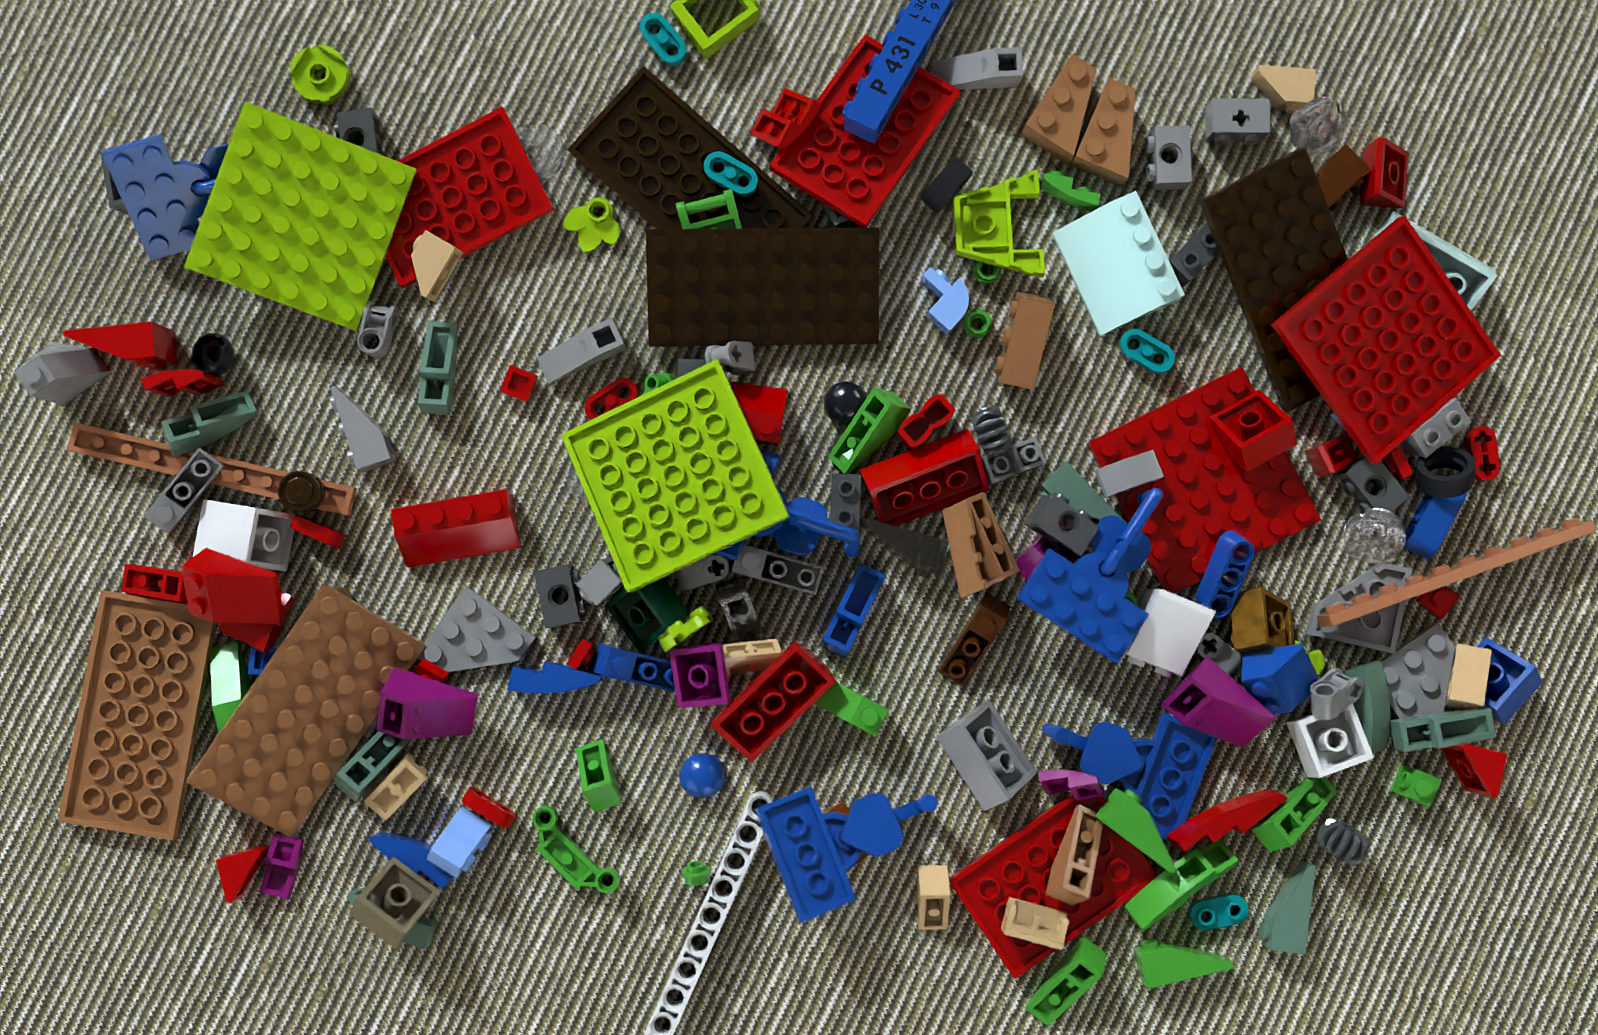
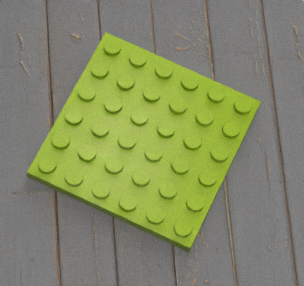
[184,101,417,332]
[561,359,790,593]

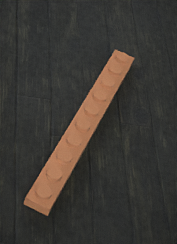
[67,422,357,516]
[1317,518,1597,627]

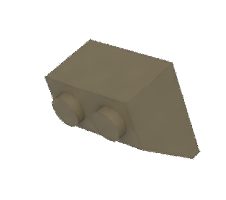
[348,856,441,950]

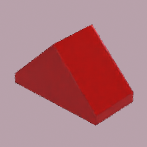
[1305,432,1358,477]
[216,844,270,903]

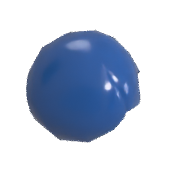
[679,753,727,798]

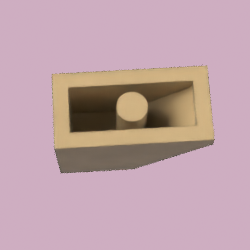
[1250,65,1316,115]
[411,230,463,302]
[917,864,950,930]

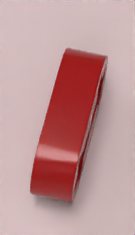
[1464,426,1500,481]
[290,514,346,549]
[461,787,516,828]

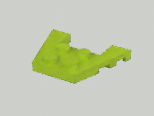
[953,170,1045,278]

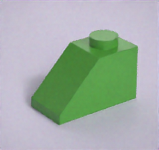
[576,739,622,813]

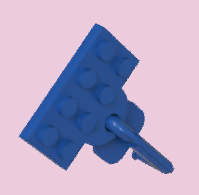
[101,134,229,261]
[715,449,861,561]
[1016,488,1163,664]
[1042,712,1217,841]
[755,786,938,924]

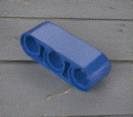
[1400,473,1468,560]
[1196,531,1255,618]

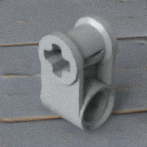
[357,301,399,359]
[705,341,755,375]
[676,555,731,591]
[1193,632,1243,678]
[1310,668,1364,720]

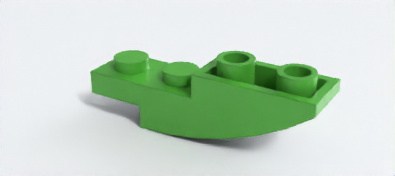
[1124,838,1239,932]

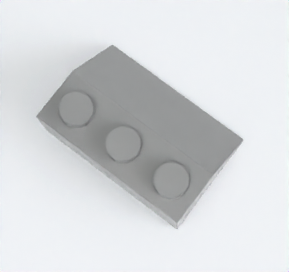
[936,700,1037,811]

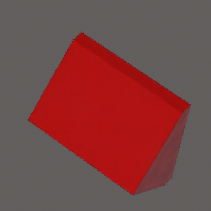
[1359,137,1408,209]
[1440,743,1508,798]

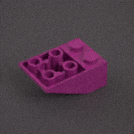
[1161,657,1276,747]
[376,668,479,739]

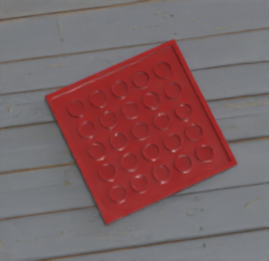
[1271,216,1501,464]
[1087,366,1321,594]

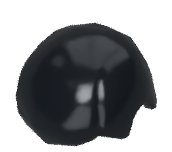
[189,333,235,376]
[824,381,868,425]

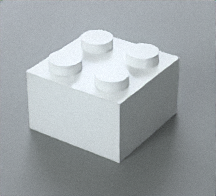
[1286,703,1374,778]

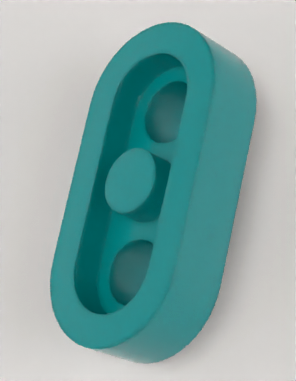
[640,13,687,66]
[704,151,758,197]
[1119,329,1175,374]
[1188,893,1249,931]

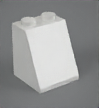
[193,499,295,571]
[1124,589,1216,678]

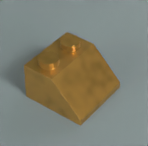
[1229,587,1295,654]

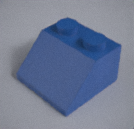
[1478,637,1543,725]
[1241,644,1320,715]

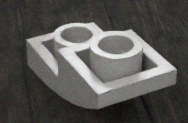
[981,436,1046,486]
[1094,450,1164,498]

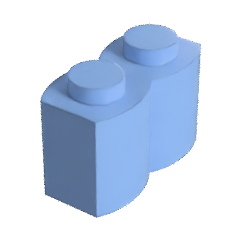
[426,807,492,878]

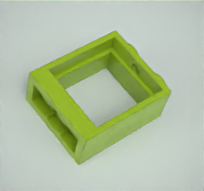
[669,0,760,60]

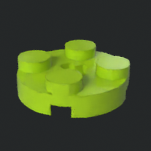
[290,45,351,105]
[658,606,714,653]

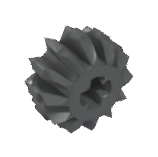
[972,405,1012,456]
[1316,818,1371,865]

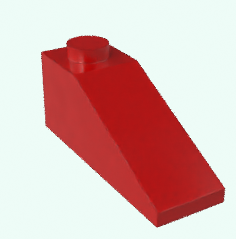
[121,563,187,602]

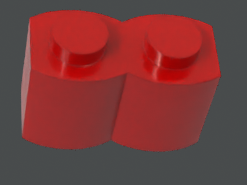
[896,394,955,451]

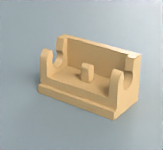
[722,639,782,680]
[1445,643,1492,710]
[364,751,428,821]
[1001,897,1069,950]

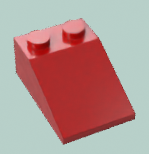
[63,321,178,372]
[181,548,284,624]

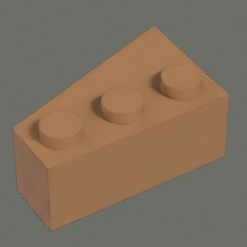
[1021,53,1097,165]
[1070,78,1135,187]
[994,290,1055,390]
[942,492,1020,598]

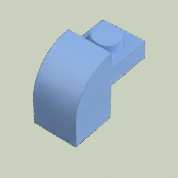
[921,267,969,335]

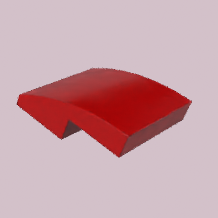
[750,88,822,149]
[141,369,225,397]
[219,591,296,654]

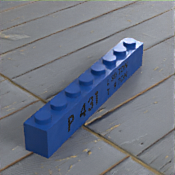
[842,0,957,144]

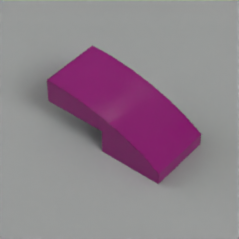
[1038,770,1105,801]
[259,833,304,900]

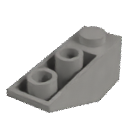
[932,47,1023,90]
[537,318,628,384]
[330,386,397,472]
[143,447,224,534]
[730,545,824,595]

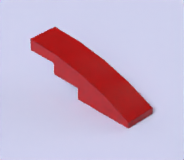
[1166,789,1287,852]

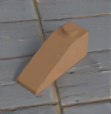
[1046,804,1103,905]

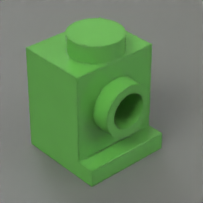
[1390,764,1442,807]

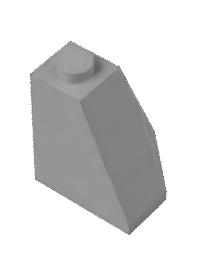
[14,342,111,405]

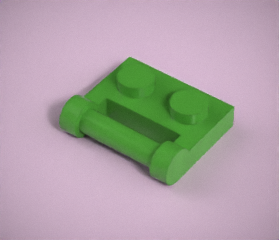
[675,189,742,229]

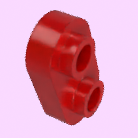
[585,378,639,420]

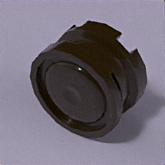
[278,471,326,513]

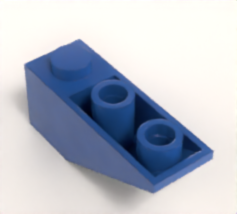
[592,643,675,692]

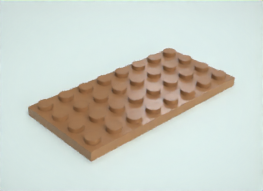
[187,583,425,837]
[58,590,217,841]

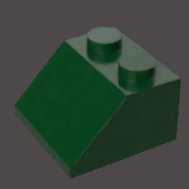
[605,577,690,651]

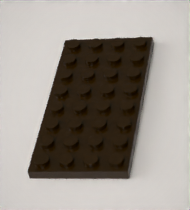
[567,66,814,229]
[1198,147,1348,412]
[646,227,879,347]

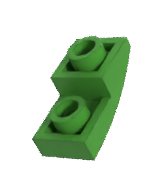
[1040,171,1100,212]

